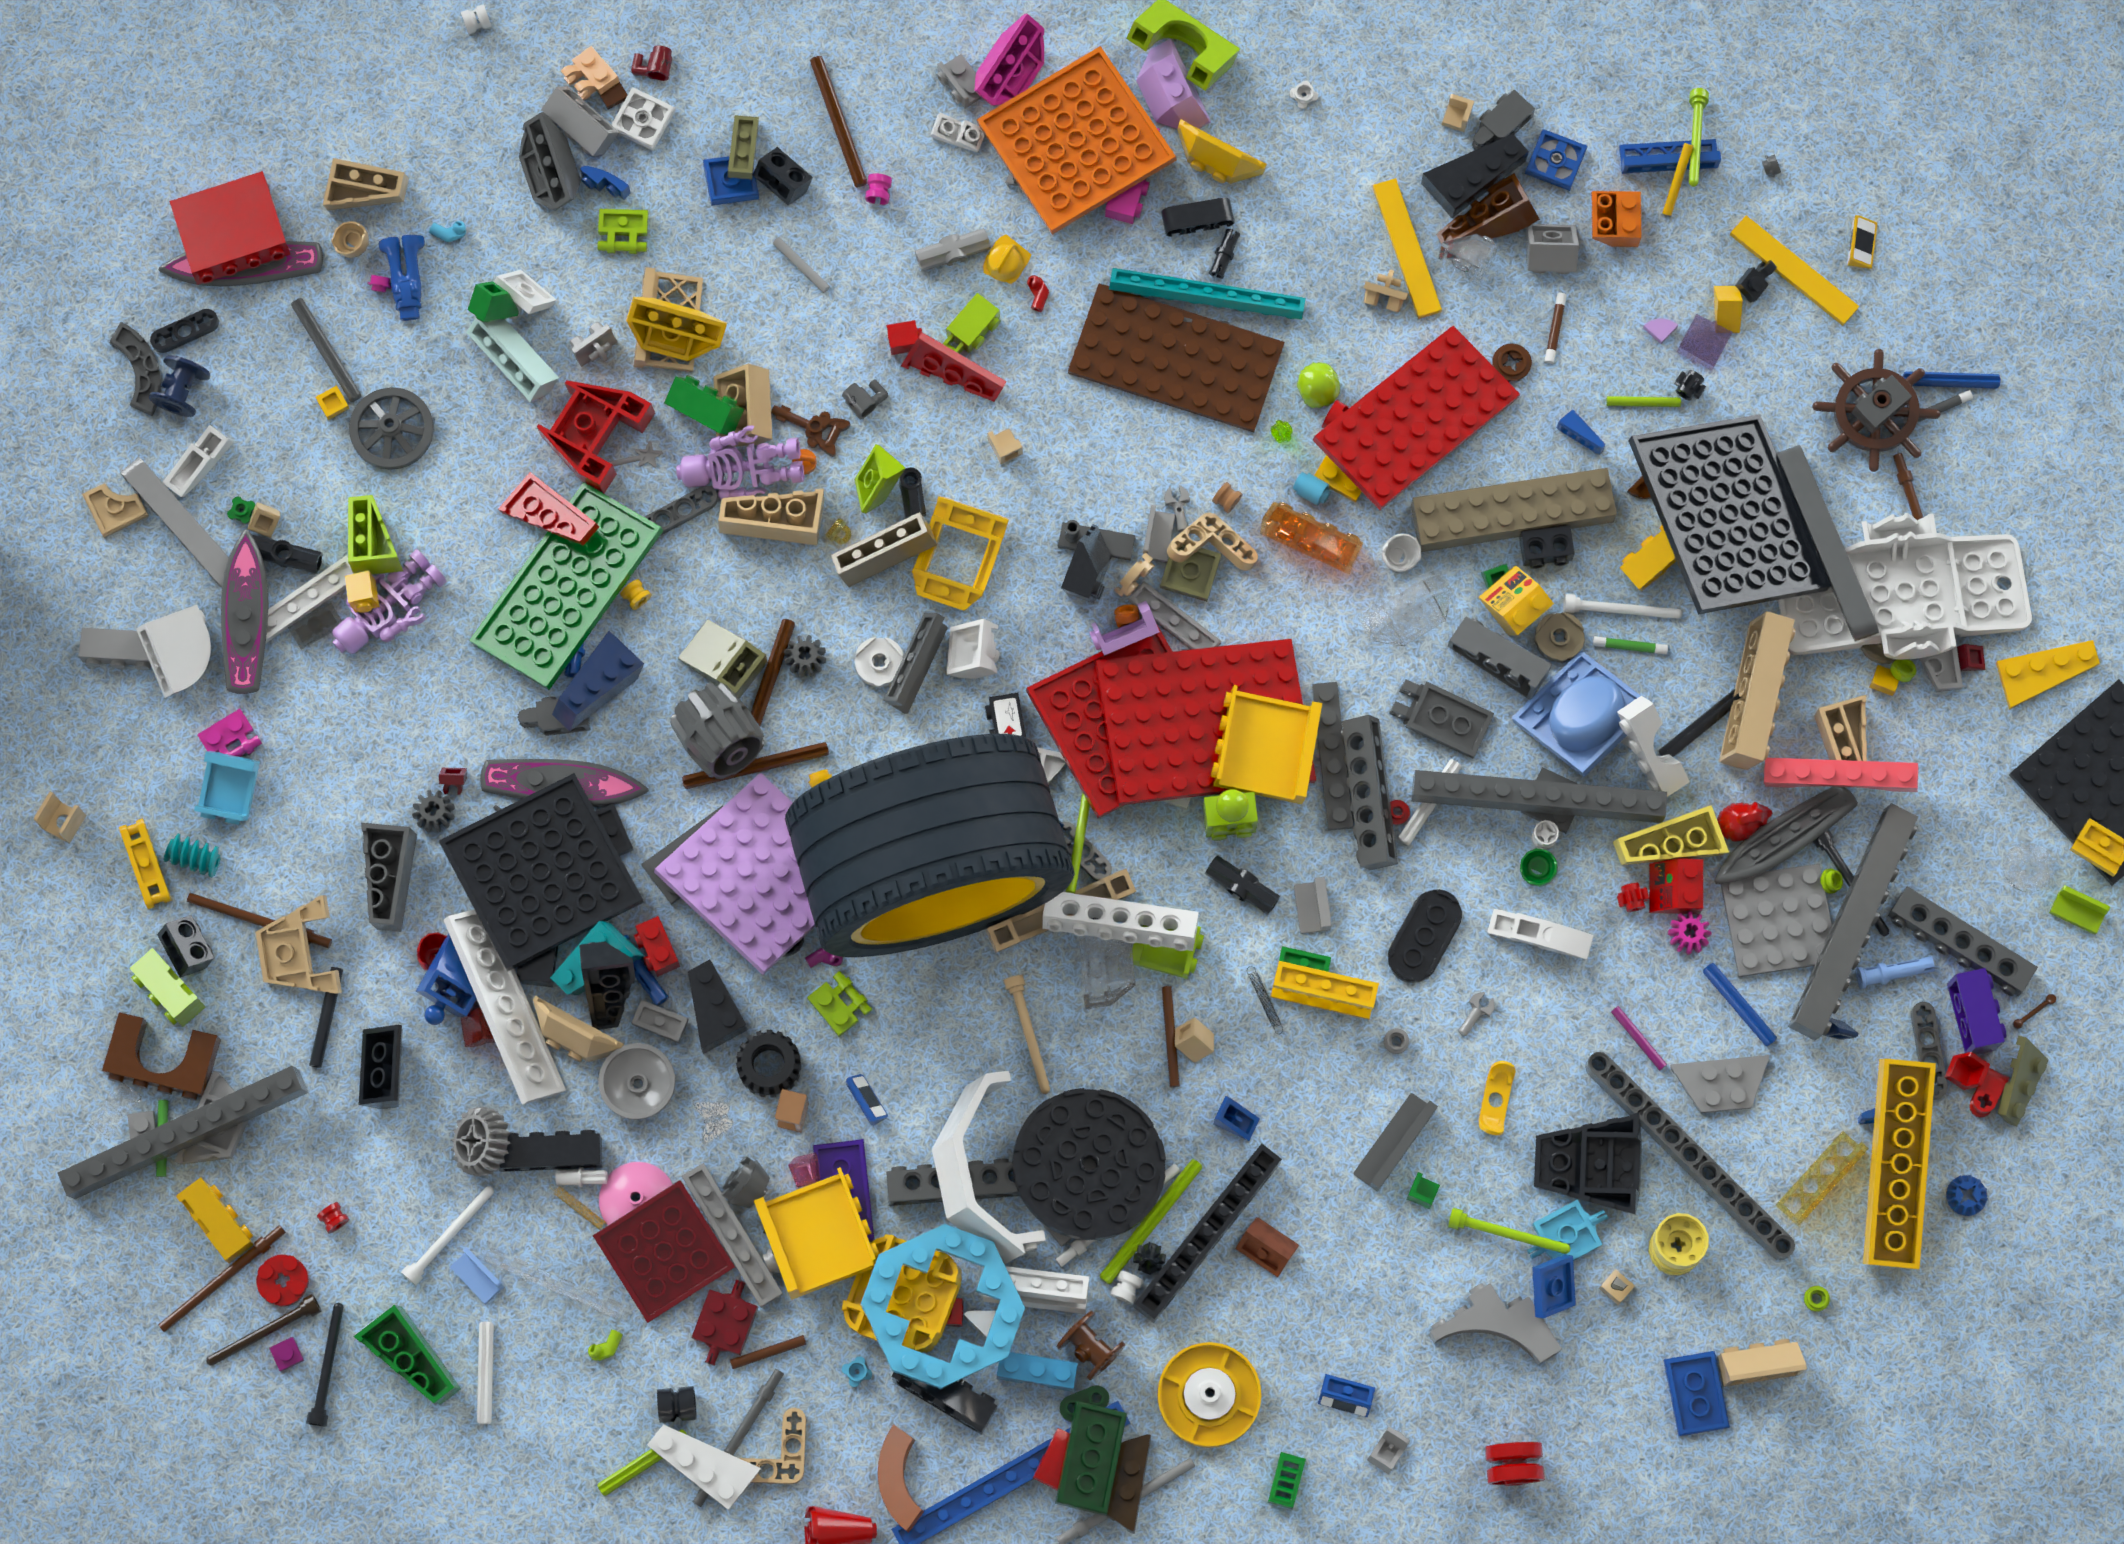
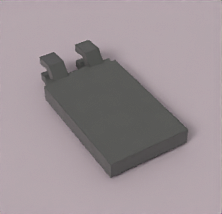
[1389,679,1494,759]

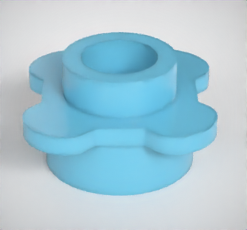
[842,1356,872,1387]

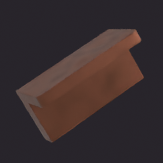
[1235,1217,1299,1277]

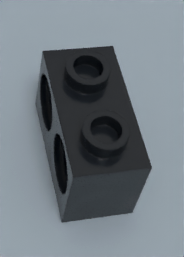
[753,147,813,206]
[1519,526,1575,569]
[157,915,214,978]

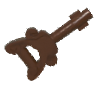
[771,405,850,457]

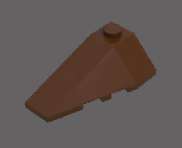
[1436,173,1540,251]

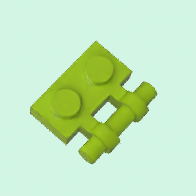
[597,209,649,254]
[807,971,872,1037]

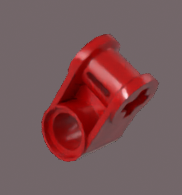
[1969,1068,2010,1118]

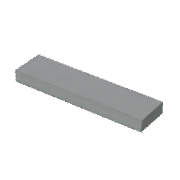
[1128,581,1221,650]

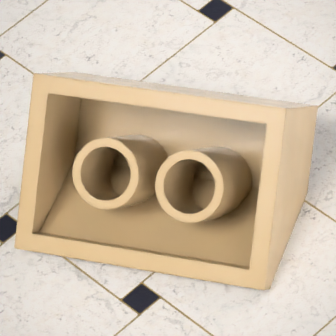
[713,363,772,446]
[1718,1339,1807,1387]

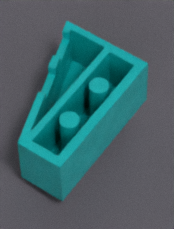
[550,921,644,995]

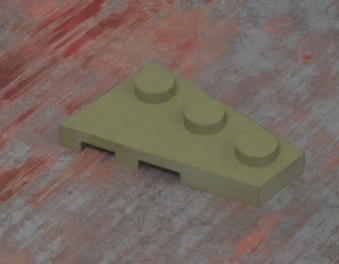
[1998,1035,2049,1127]

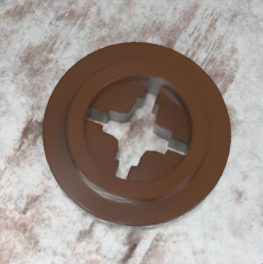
[1492,343,1532,382]

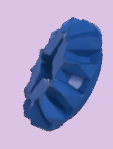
[1946,1175,1988,1216]

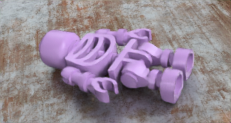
[676,425,805,499]
[332,549,447,654]

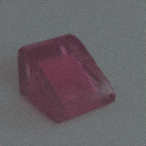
[788,1153,820,1188]

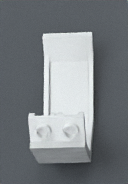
[932,1071,1046,1265]

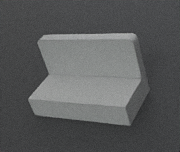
[1143,505,1175,563]
[1294,876,1332,934]

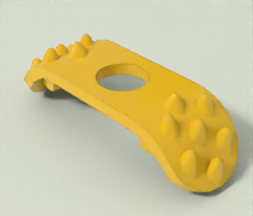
[1479,1061,1516,1135]

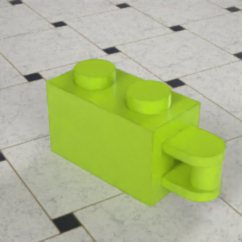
[943,293,1001,354]

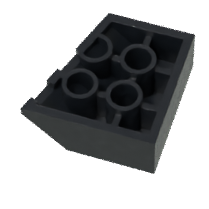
[1061,524,1112,604]

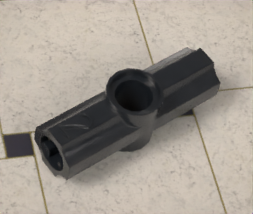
[251,534,323,574]
[1205,855,1280,915]

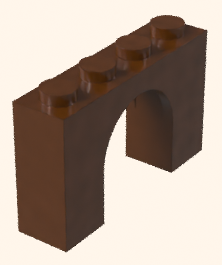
[102,1012,221,1101]

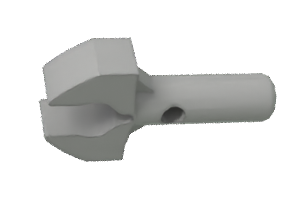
[1164,485,1190,532]
[1458,992,1494,1036]

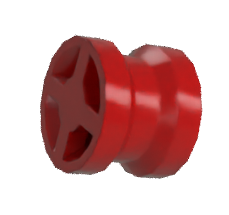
[317,1202,349,1234]

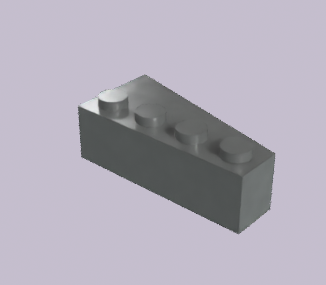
[1448,617,1552,700]
[361,822,417,932]

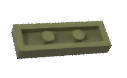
[728,115,759,179]

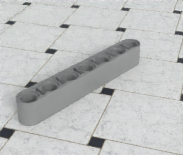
[120,457,229,587]

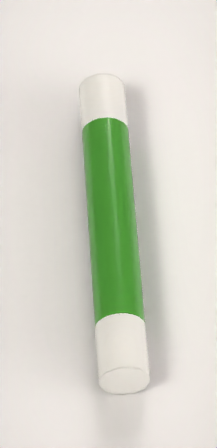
[1592,636,1668,655]

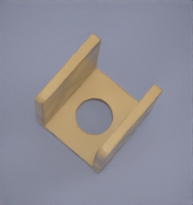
[34,791,86,844]

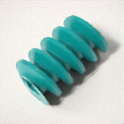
[163,833,221,878]

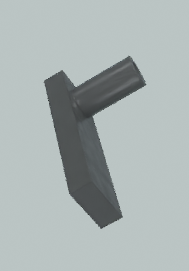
[1058,520,1135,561]

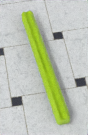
[1100,1159,1202,1284]

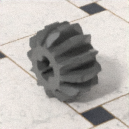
[784,635,826,678]
[412,790,455,833]

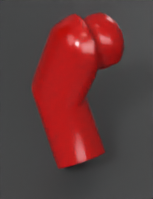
[1027,275,1049,312]

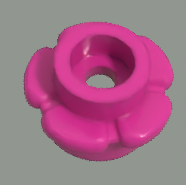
[367,275,391,293]

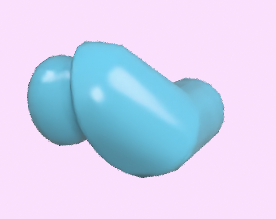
[429,221,466,242]

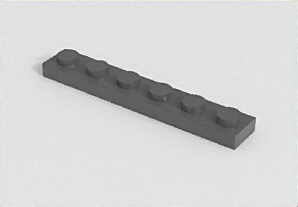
[1312,682,1353,831]

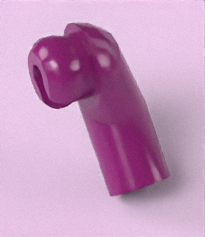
[805,947,843,968]

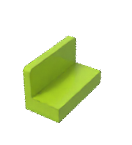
[2049,885,2111,935]

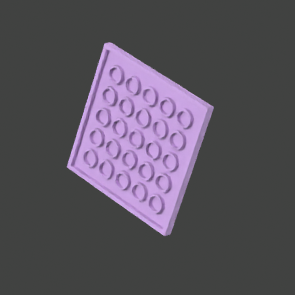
[654,773,815,975]

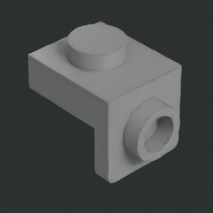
[1367,1427,1410,1474]

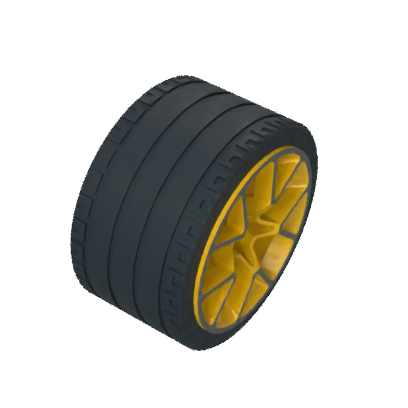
[785,734,1075,957]

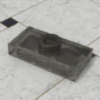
[288,603,342,650]

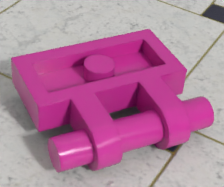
[197,708,262,757]

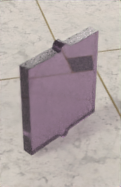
[1677,314,1733,370]

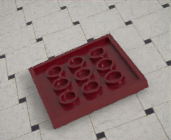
[592,1180,735,1323]

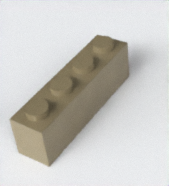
[831,512,937,588]

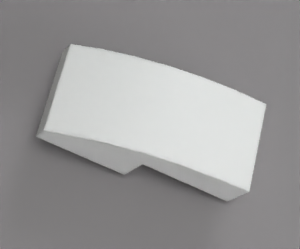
[930,112,985,152]

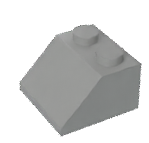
[1526,224,1579,274]

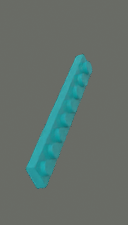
[1109,268,1306,320]

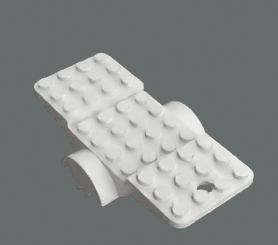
[1778,513,2032,659]

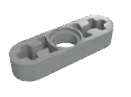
[1062,822,1112,881]

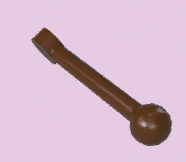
[2013,994,2056,1029]

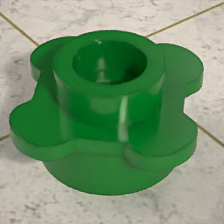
[227,496,255,524]

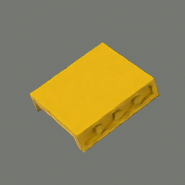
[1211,685,1322,804]
[754,1167,879,1300]

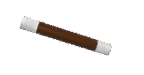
[1544,293,1567,364]

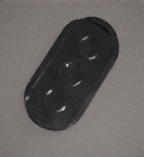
[1388,889,1462,983]

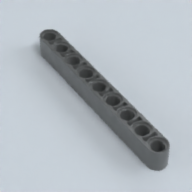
[1776,445,1879,642]

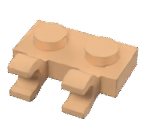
[561,46,620,100]

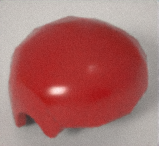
[416,932,447,971]

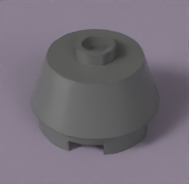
[721,1156,770,1208]

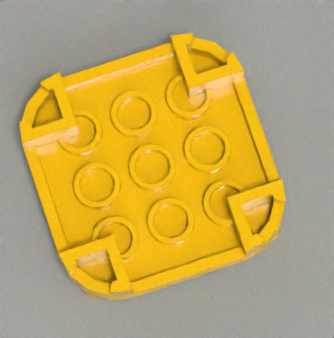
[842,1234,962,1353]

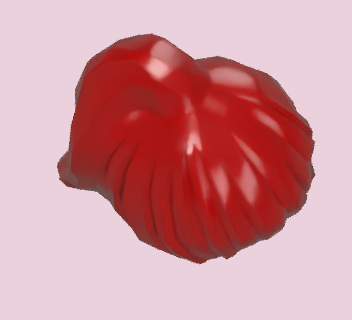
[1717,802,1773,842]

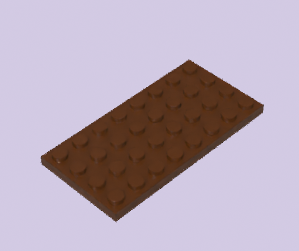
[1068,283,1285,433]

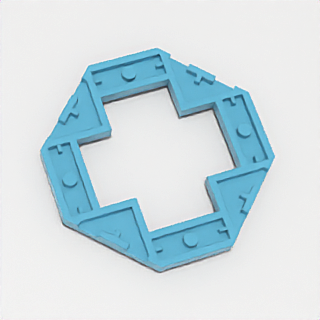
[860,1224,1025,1389]

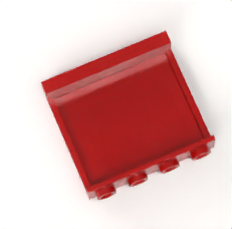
[169,171,291,285]

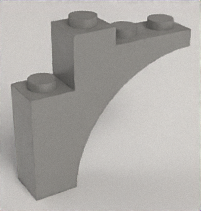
[1429,1283,1562,1365]

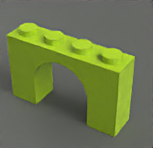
[1126,0,1240,91]

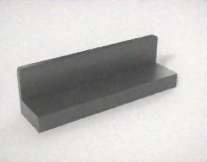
[883,613,948,714]
[1354,1093,1438,1192]

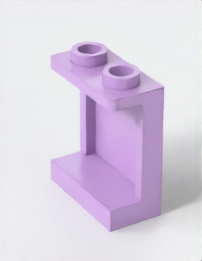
[1089,601,1160,655]

